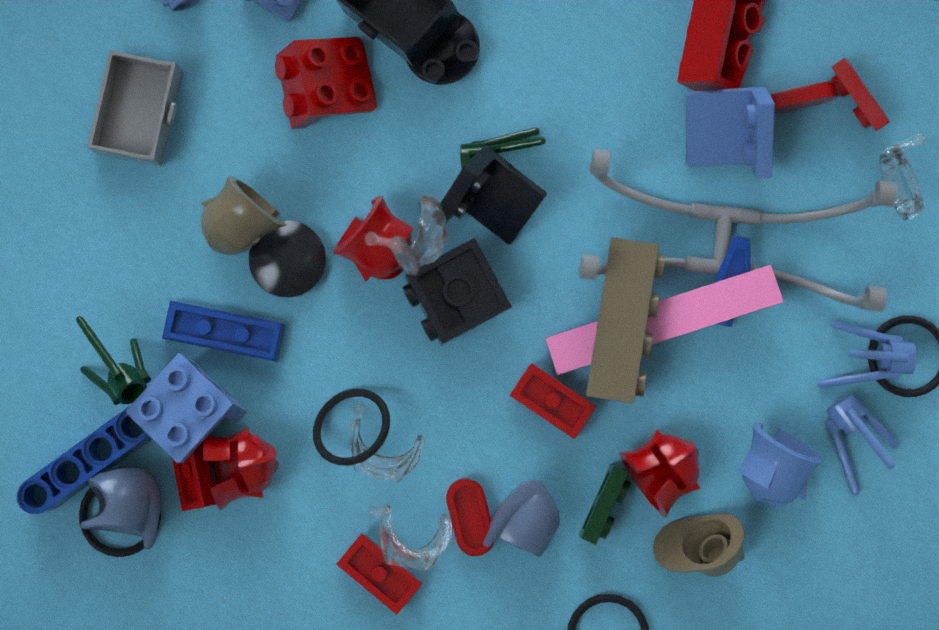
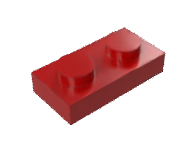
[830,58,891,131]
[509,363,596,439]
[172,442,216,511]
[336,532,423,615]

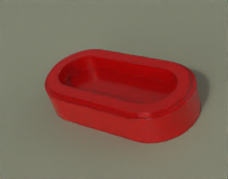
[770,82,838,115]
[446,478,494,556]

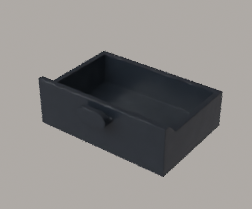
[336,0,459,66]

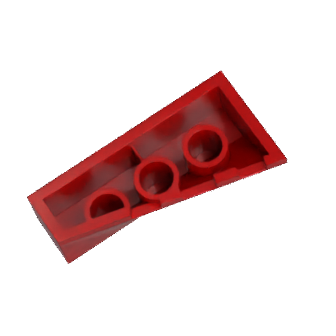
[677,0,766,91]

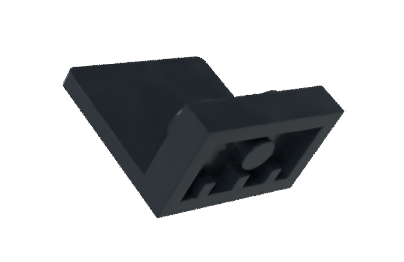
[431,145,547,244]

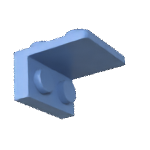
[686,87,775,179]
[126,353,248,464]

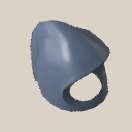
[80,466,160,549]
[483,480,560,557]

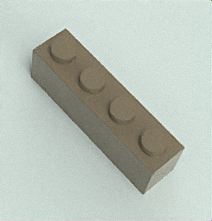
[586,237,666,404]

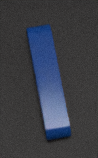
[17,406,152,514]

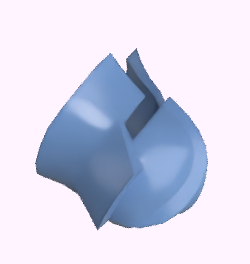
[739,422,823,506]

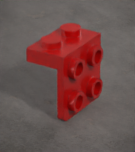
[275,37,377,129]

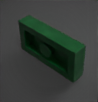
[579,464,631,545]

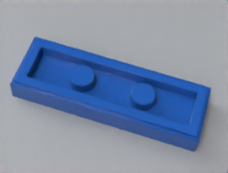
[162,301,285,362]

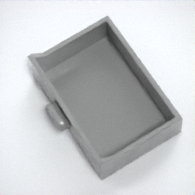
[87,50,183,166]

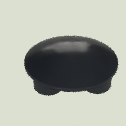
[406,13,480,85]
[249,221,326,298]

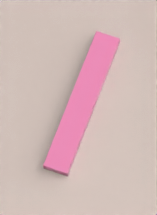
[545,265,784,375]

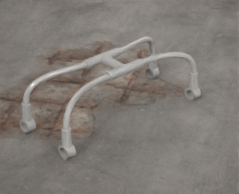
[578,149,897,312]

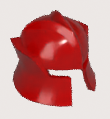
[333,195,414,282]
[203,427,279,511]
[619,429,700,518]

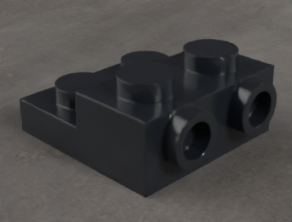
[402,238,512,346]

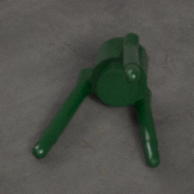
[460,128,546,169]
[76,316,151,405]

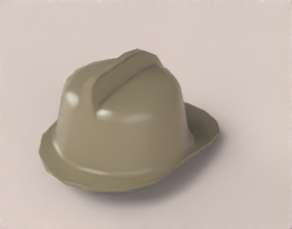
[653,513,745,577]

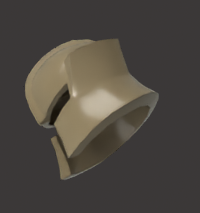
[201,176,287,255]

